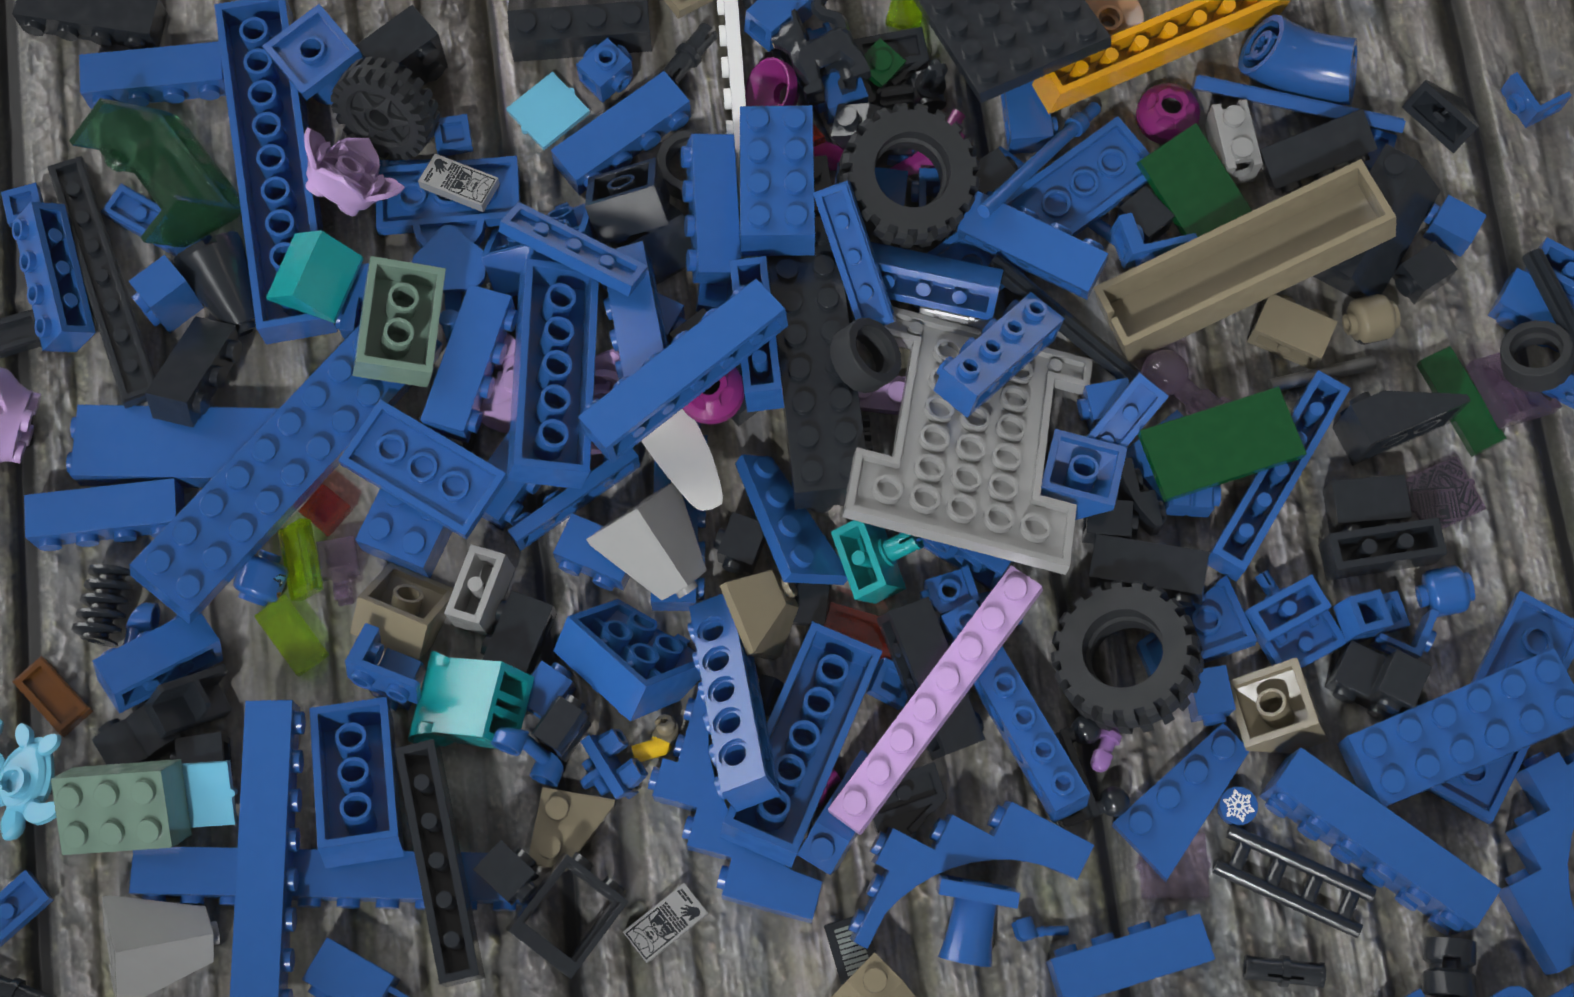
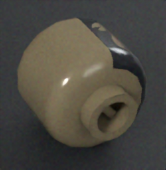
[1342,294,1401,345]

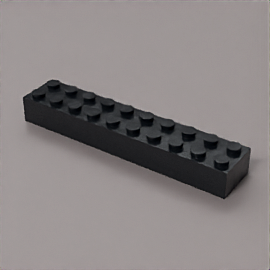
[766,155,866,509]

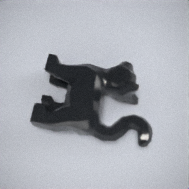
[771,0,871,106]

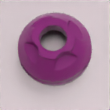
[745,57,799,106]
[1136,83,1200,145]
[682,367,745,424]

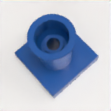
[262,4,364,105]
[936,873,1020,967]

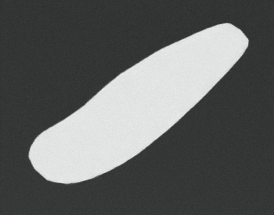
[618,378,723,511]

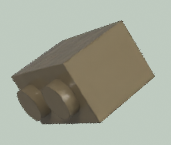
[1247,294,1338,369]

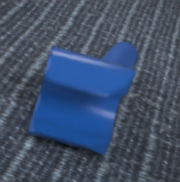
[1011,916,1069,942]

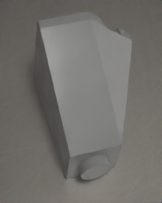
[586,482,707,600]
[102,895,220,997]

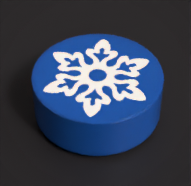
[1217,786,1258,827]

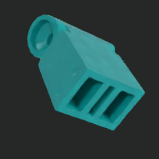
[408,650,534,749]

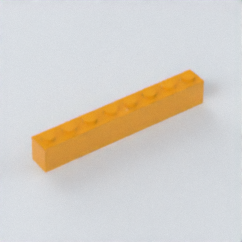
[1032,0,1291,114]

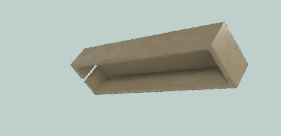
[1093,159,1396,363]

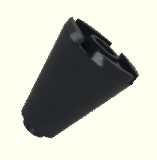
[173,231,256,337]

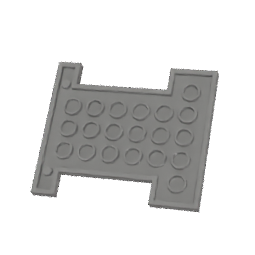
[842,306,1093,575]

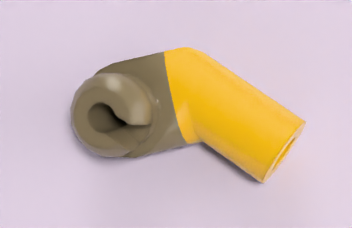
[631,714,679,762]

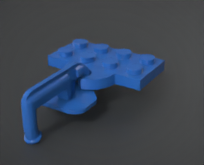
[376,156,521,344]

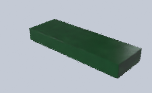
[1416,346,1507,457]

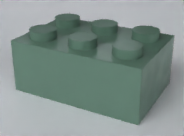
[353,256,446,388]
[51,759,192,855]

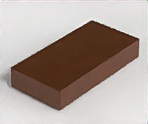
[12,656,93,737]

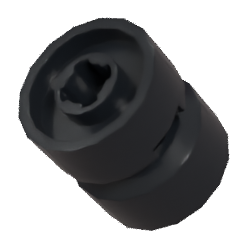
[1423,937,1477,997]

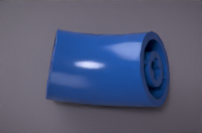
[1238,15,1358,106]

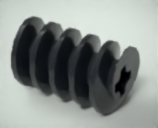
[71,564,134,647]

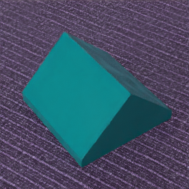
[266,230,364,323]

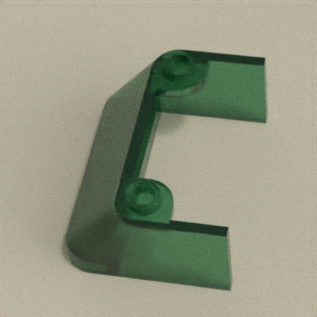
[69,98,241,247]

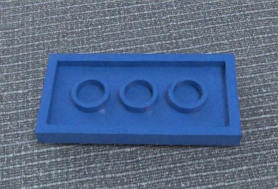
[338,399,507,540]

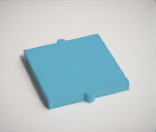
[506,71,590,150]
[182,760,238,828]

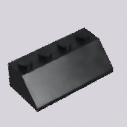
[507,0,652,62]
[1313,144,1441,299]

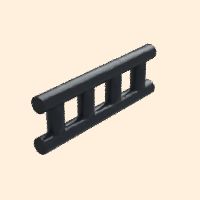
[1212,824,1376,938]

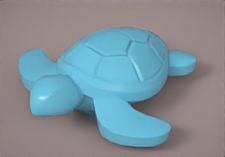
[0,723,61,841]

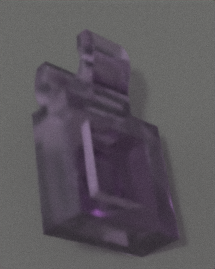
[316,536,361,607]

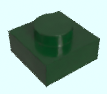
[864,38,906,88]

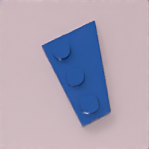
[1136,575,1257,677]

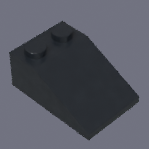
[1333,390,1471,466]

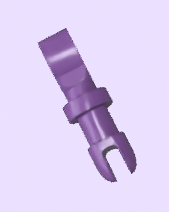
[1090,727,1122,772]

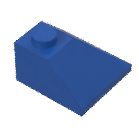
[1041,429,1128,520]

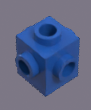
[576,38,633,103]

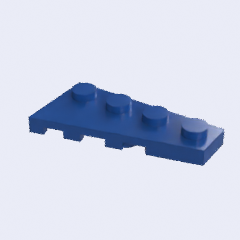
[735,454,848,585]
[1112,723,1249,883]

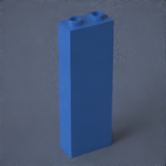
[66,405,279,488]

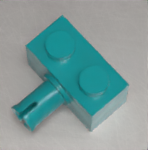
[831,520,924,604]

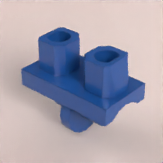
[580,729,648,799]

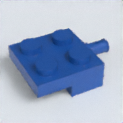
[1244,570,1346,669]

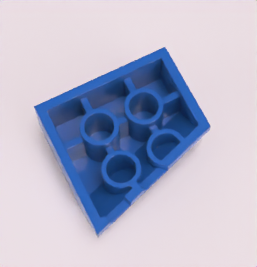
[481,195,606,296]
[553,599,701,721]

